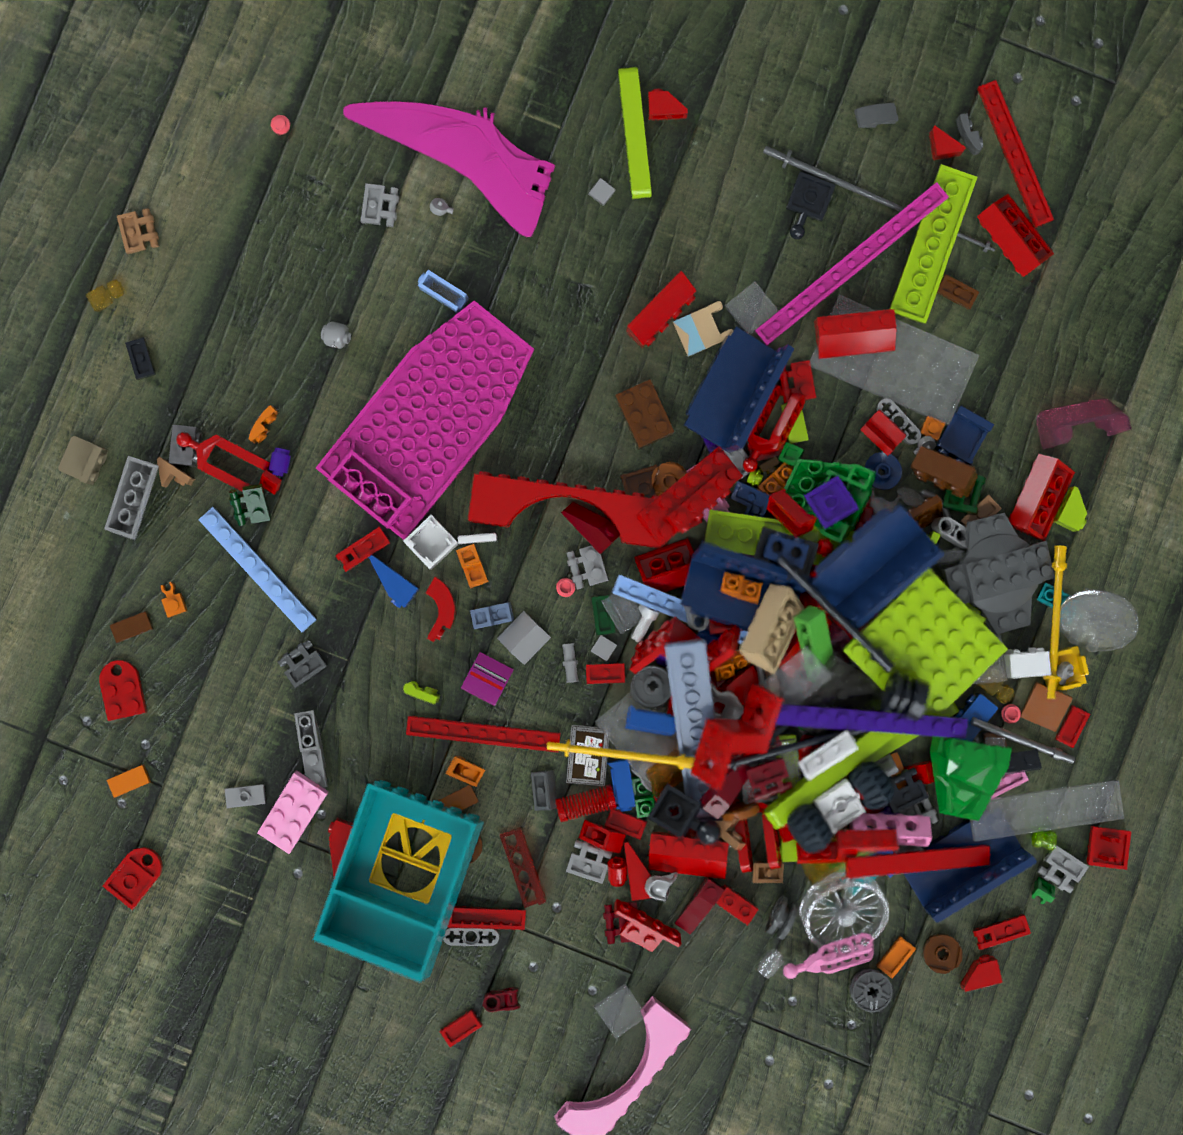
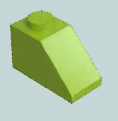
[1053,486,1087,532]

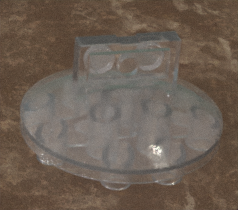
[1060,588,1139,652]

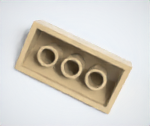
[740,584,805,674]

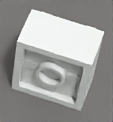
[403,515,458,570]
[1001,647,1051,678]

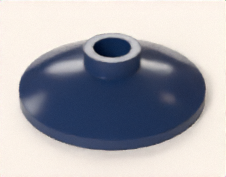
[864,452,902,490]

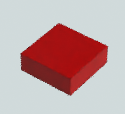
[259,470,282,495]

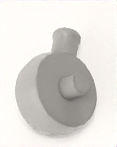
[430,198,454,216]
[913,436,936,455]
[1057,662,1074,685]

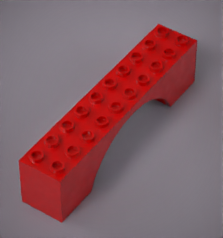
[468,471,661,548]

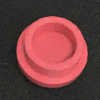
[271,115,290,135]
[556,578,575,597]
[1001,704,1021,724]

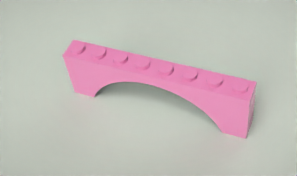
[554,996,691,1135]

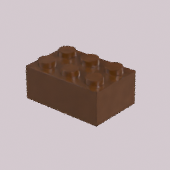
[615,379,674,450]
[911,446,978,498]

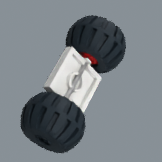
[787,761,895,853]

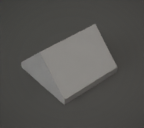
[497,611,551,665]

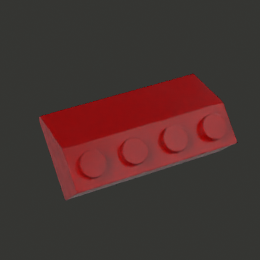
[977,194,1054,277]
[626,271,697,348]
[814,309,896,359]
[1009,454,1075,541]
[649,831,729,879]

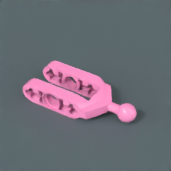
[783,933,874,979]

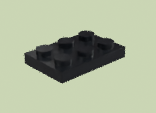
[753,527,819,576]

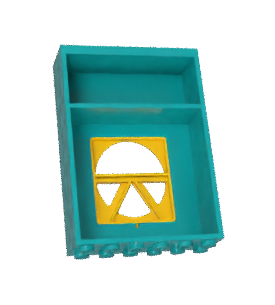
[313,780,484,982]

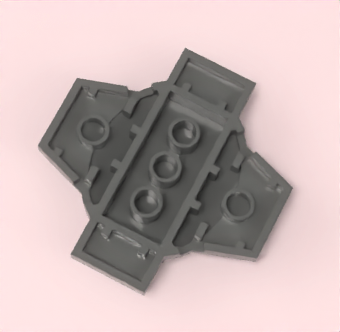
[941,513,1055,635]

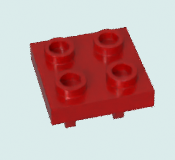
[1086,826,1131,870]

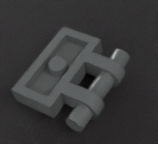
[277,640,328,688]

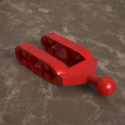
[743,385,806,472]
[176,432,270,491]
[734,779,782,873]

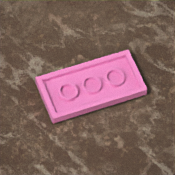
[257,771,329,854]

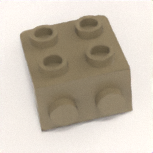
[58,436,109,485]

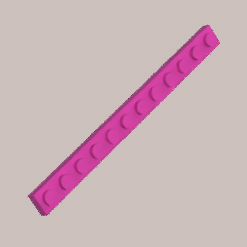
[755,182,949,346]

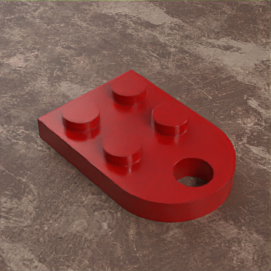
[99,660,147,721]
[103,847,163,910]

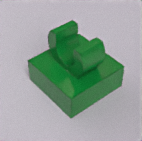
[778,442,804,467]
[1032,877,1055,904]

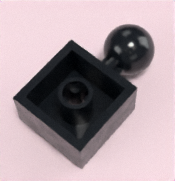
[647,784,721,845]

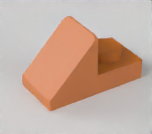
[446,756,485,787]

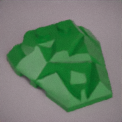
[784,459,876,544]
[930,736,1012,821]

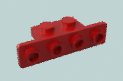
[614,899,681,952]

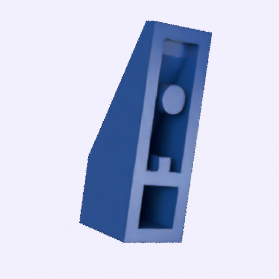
[369,555,419,608]

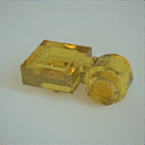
[85,279,124,312]
[977,668,1015,704]

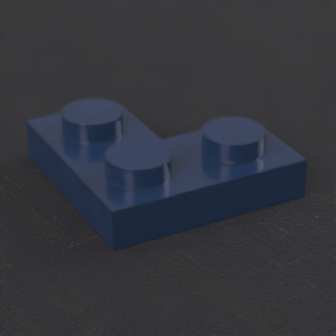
[730,481,770,518]

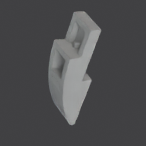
[294,710,328,787]

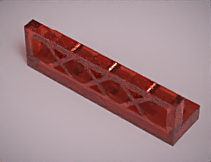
[500,827,546,908]

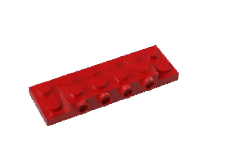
[636,447,743,546]

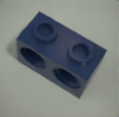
[762,532,809,569]

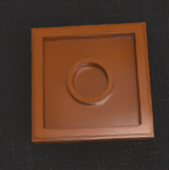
[1020,682,1073,732]

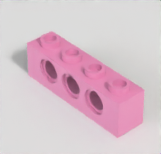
[849,813,932,847]

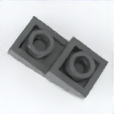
[854,103,898,128]
[956,113,983,155]

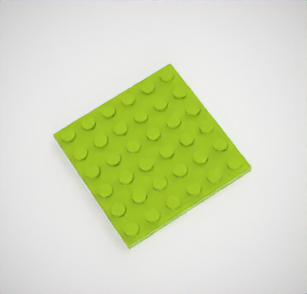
[842,569,1008,716]

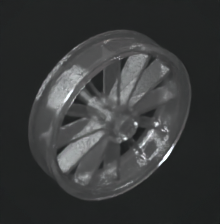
[800,872,889,953]

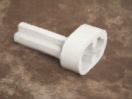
[631,604,660,642]

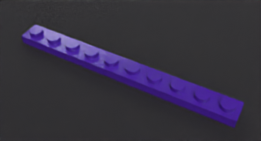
[776,704,968,739]

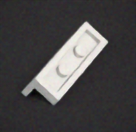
[798,731,859,781]

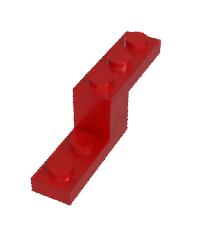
[796,829,898,864]

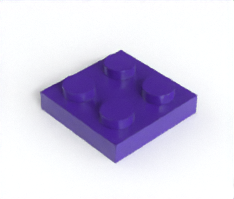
[804,476,859,529]

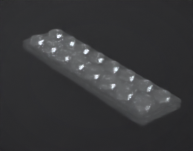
[970,780,1124,841]

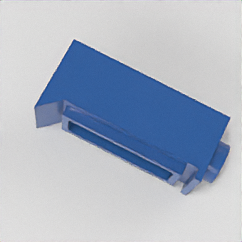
[625,705,677,737]
[607,759,635,812]

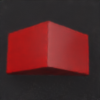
[929,126,966,160]
[903,760,935,784]

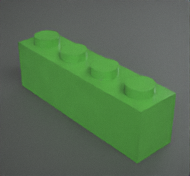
[794,605,837,686]

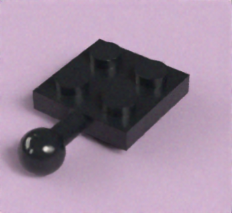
[786,171,836,240]

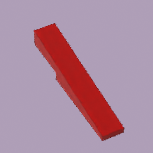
[448,906,526,930]

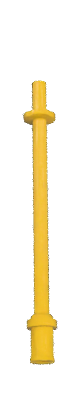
[1043,545,1067,699]
[547,739,695,770]

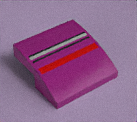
[461,652,513,706]

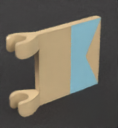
[673,301,733,357]

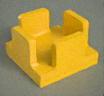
[1044,646,1089,690]

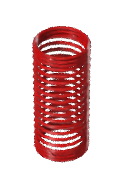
[555,785,617,822]

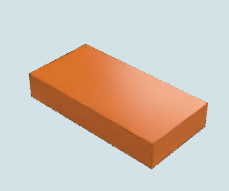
[107,764,151,798]
[876,936,916,979]

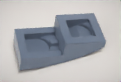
[470,602,514,629]

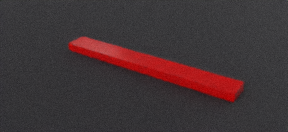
[977,80,1054,228]
[406,716,561,753]
[845,844,990,879]

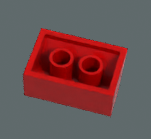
[634,539,694,592]

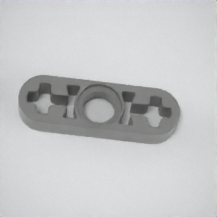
[876,398,921,445]
[443,928,499,946]

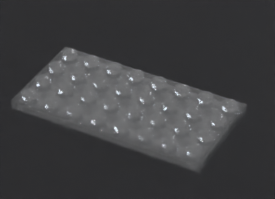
[808,295,979,426]

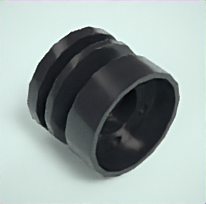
[881,671,930,721]

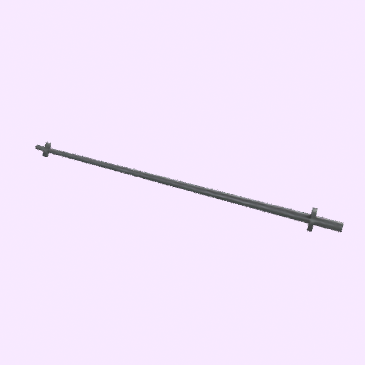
[763,146,995,253]

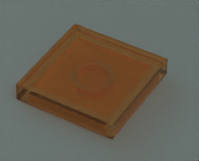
[646,749,683,800]

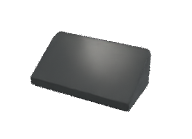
[531,770,557,811]

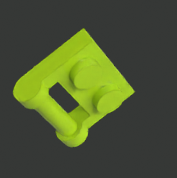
[403,681,441,704]

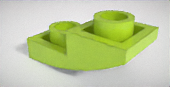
[781,403,809,444]

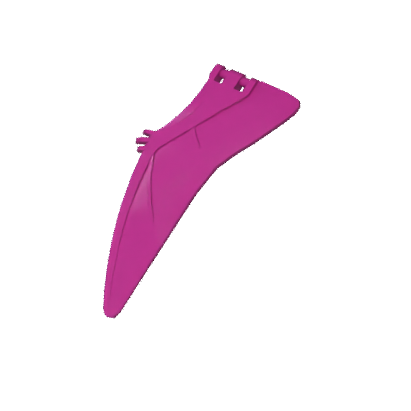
[343,102,555,237]

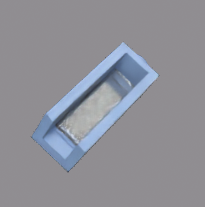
[418,270,469,313]

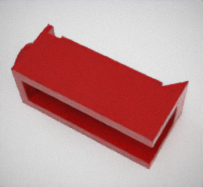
[767,488,817,538]

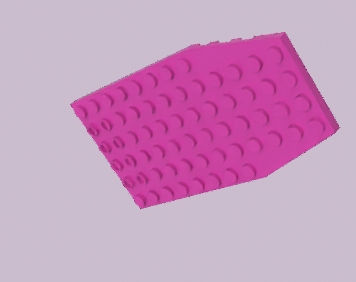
[316,301,534,540]

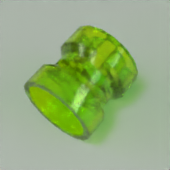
[1032,828,1057,851]

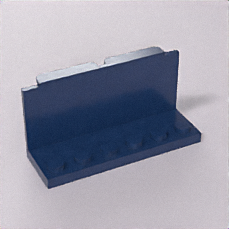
[684,326,795,453]
[809,504,945,630]
[680,542,813,632]
[903,807,1037,923]

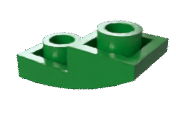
[631,774,655,818]

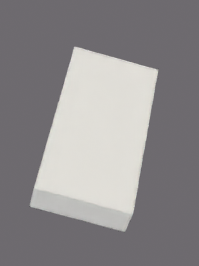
[458,533,498,544]

